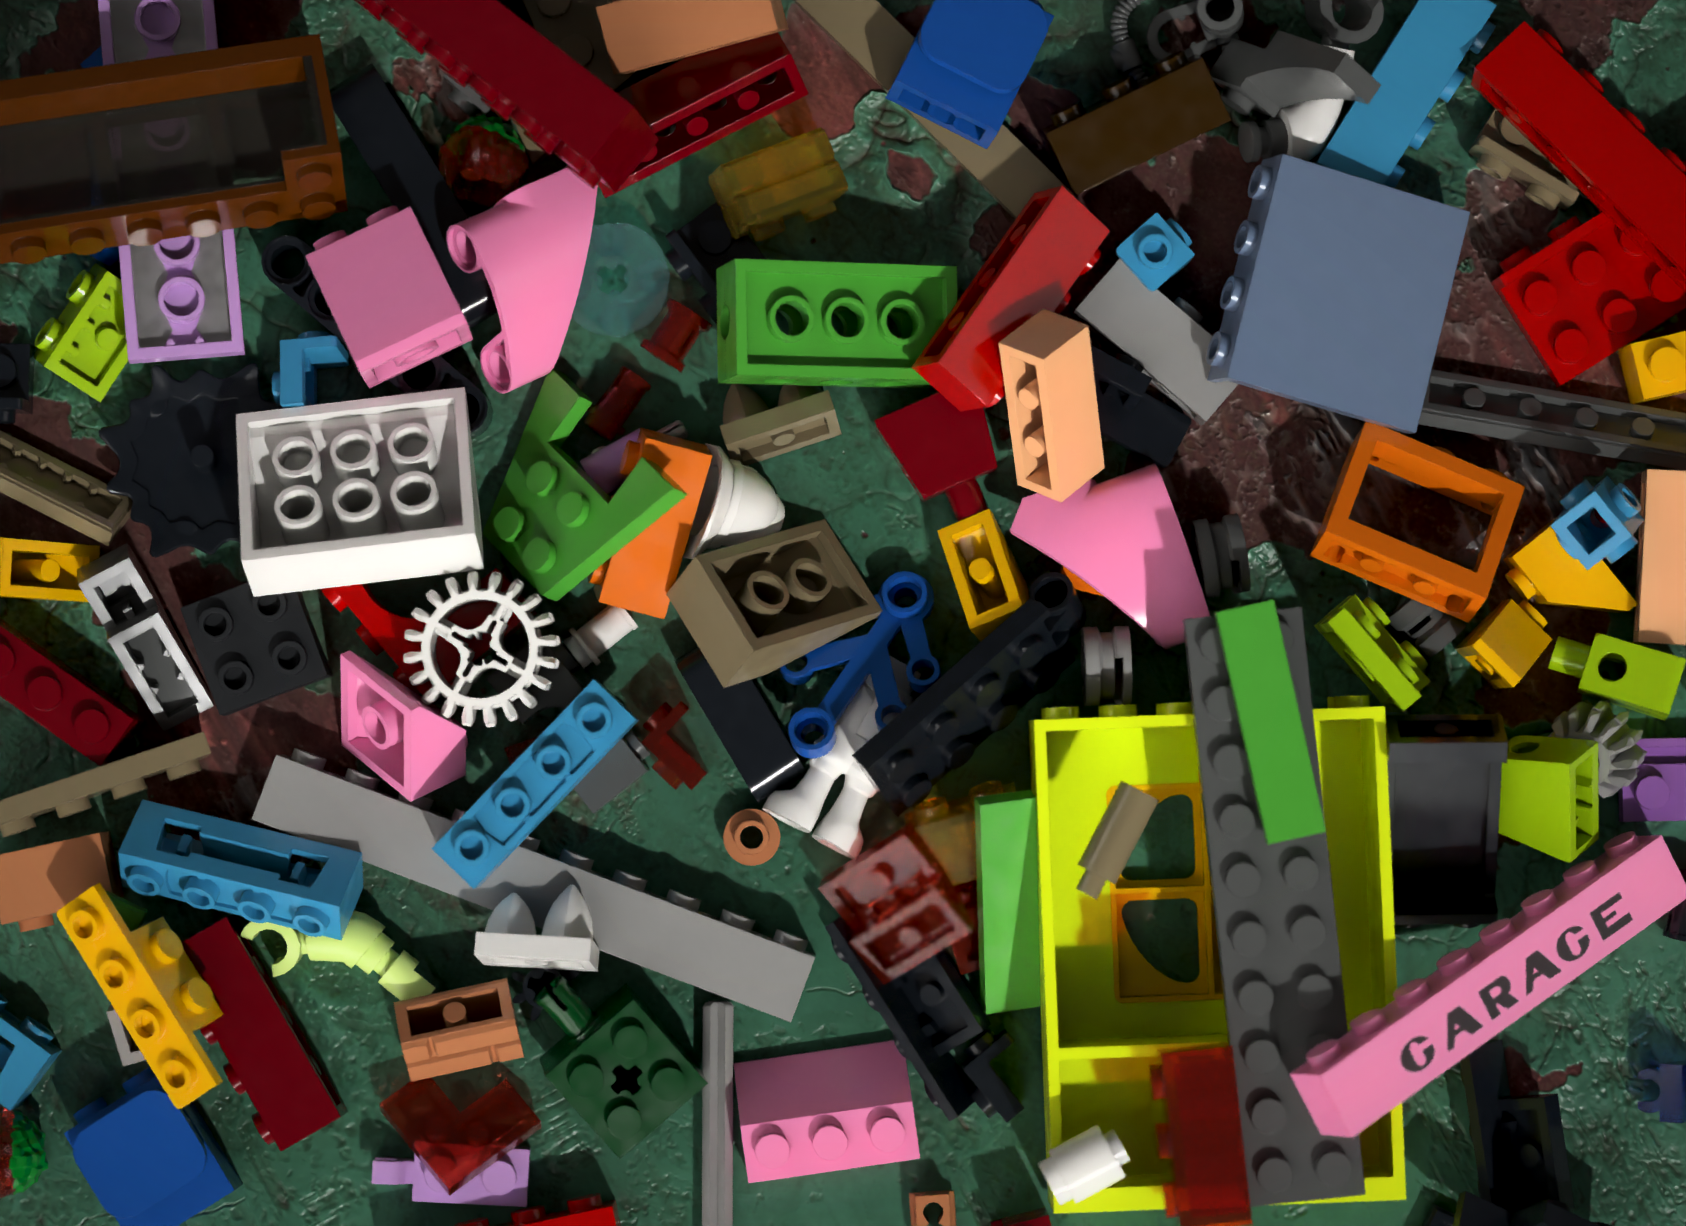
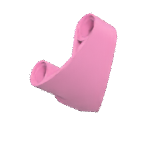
[1010,464,1210,649]

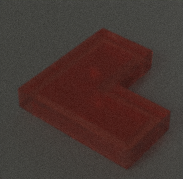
[379,1078,541,1196]

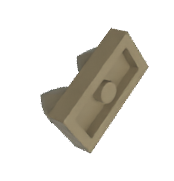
[719,384,842,466]

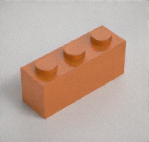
[588,428,713,619]

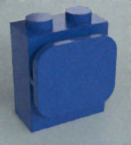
[885,0,1054,149]
[64,1067,243,1226]

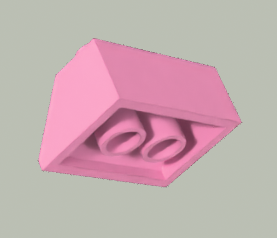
[733,1040,920,1183]

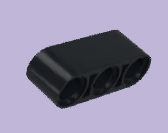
[674,647,807,803]

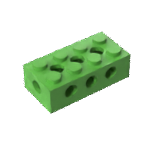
[716,258,957,389]

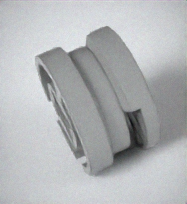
[1081,626,1132,706]

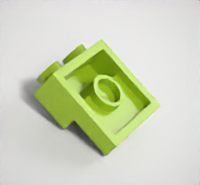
[1314,594,1431,712]

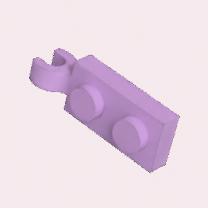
[371,1142,531,1207]

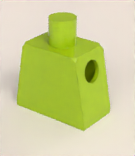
[1548,633,1686,721]
[1498,735,1599,863]

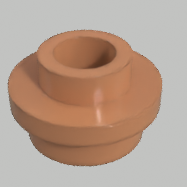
[723,808,780,866]

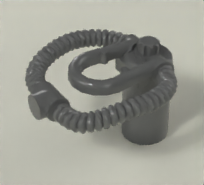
[1110,0,1245,87]

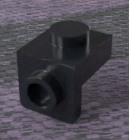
[961,1029,1024,1123]

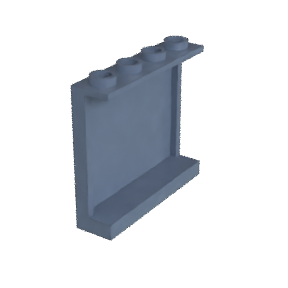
[1206,154,1470,434]

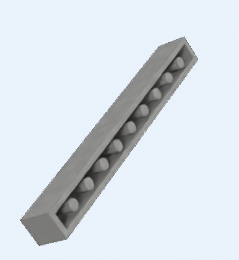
[252,748,816,1022]

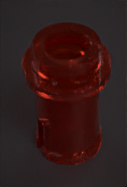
[583,366,652,442]

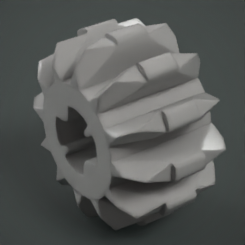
[1548,699,1647,799]

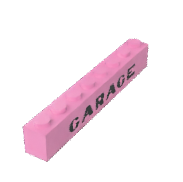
[1289,831,1686,1138]

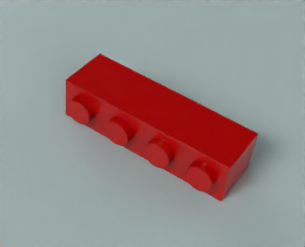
[912,186,1110,412]

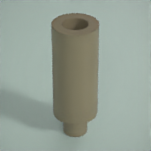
[1076,781,1159,899]

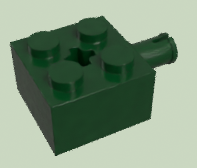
[535,976,708,1159]

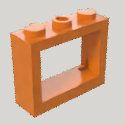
[1310,422,1525,623]

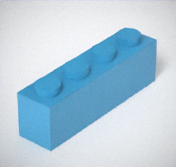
[1315,0,1497,188]

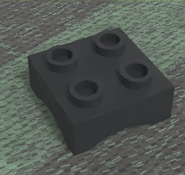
[180,582,333,716]

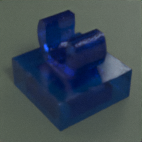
[1638,1060,1686,1123]

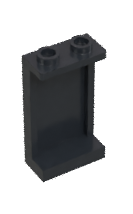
[1385,714,1508,928]

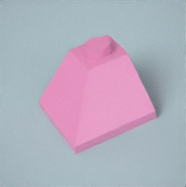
[340,650,468,802]

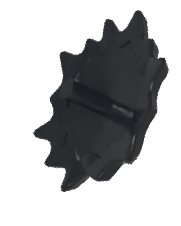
[99,363,283,558]

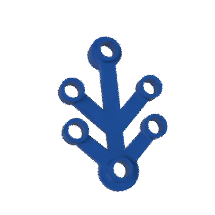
[780,571,942,759]

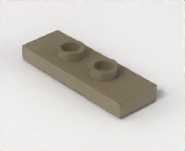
[0,430,133,546]

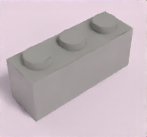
[1072,258,1238,426]

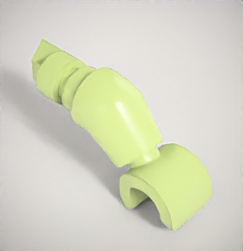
[240,910,435,1001]

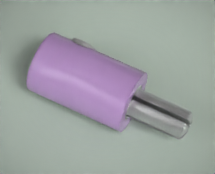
[580,420,688,494]

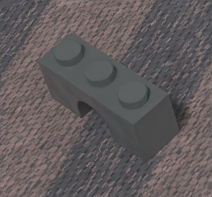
[486,636,650,814]

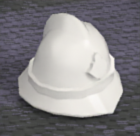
[683,443,785,559]

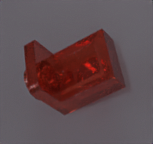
[641,701,709,790]

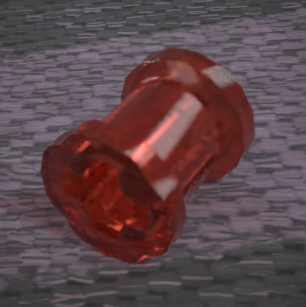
[640,298,713,373]

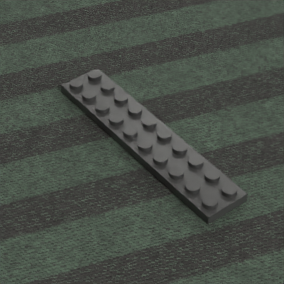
[1183,607,1366,1207]

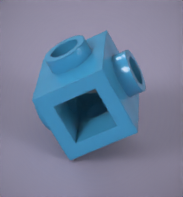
[1550,475,1644,570]

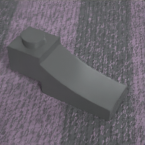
[1209,30,1381,118]
[77,543,214,732]

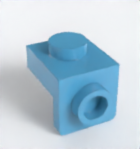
[1116,212,1195,292]
[272,331,349,408]

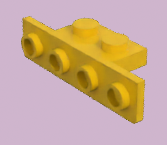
[57,883,224,1109]

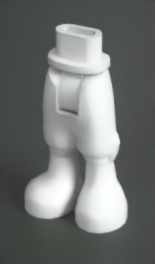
[762,656,921,860]

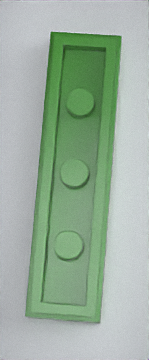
[1214,600,1326,845]
[974,790,1041,1015]

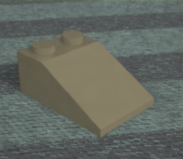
[666,519,883,688]

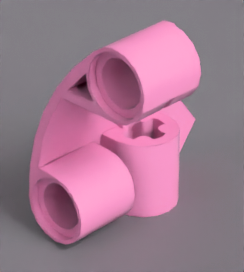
[446,168,598,394]

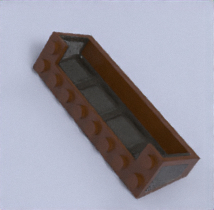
[0,34,348,264]

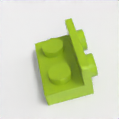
[33,263,128,402]

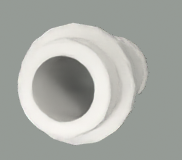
[563,605,638,668]

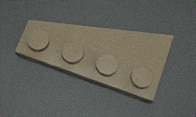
[0,731,211,838]

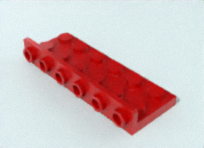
[1491,160,1686,388]

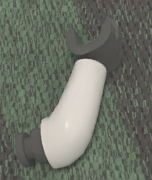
[1238,0,1384,163]

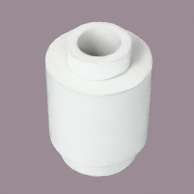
[1038,1125,1130,1206]

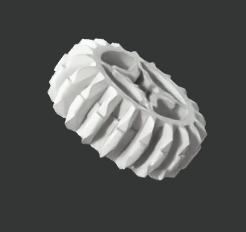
[403,571,561,727]

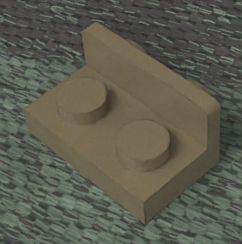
[1468,108,1580,211]

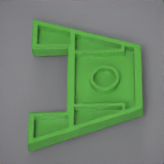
[482,368,688,602]

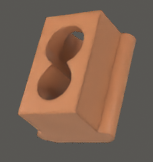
[909,1190,956,1226]

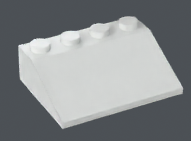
[236,387,484,597]

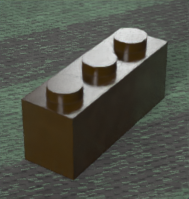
[1042,50,1231,196]

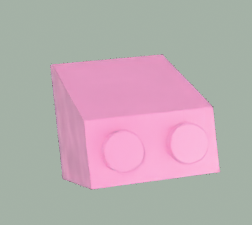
[305,205,473,388]

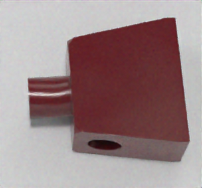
[874,392,997,521]

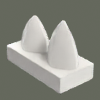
[474,884,600,972]

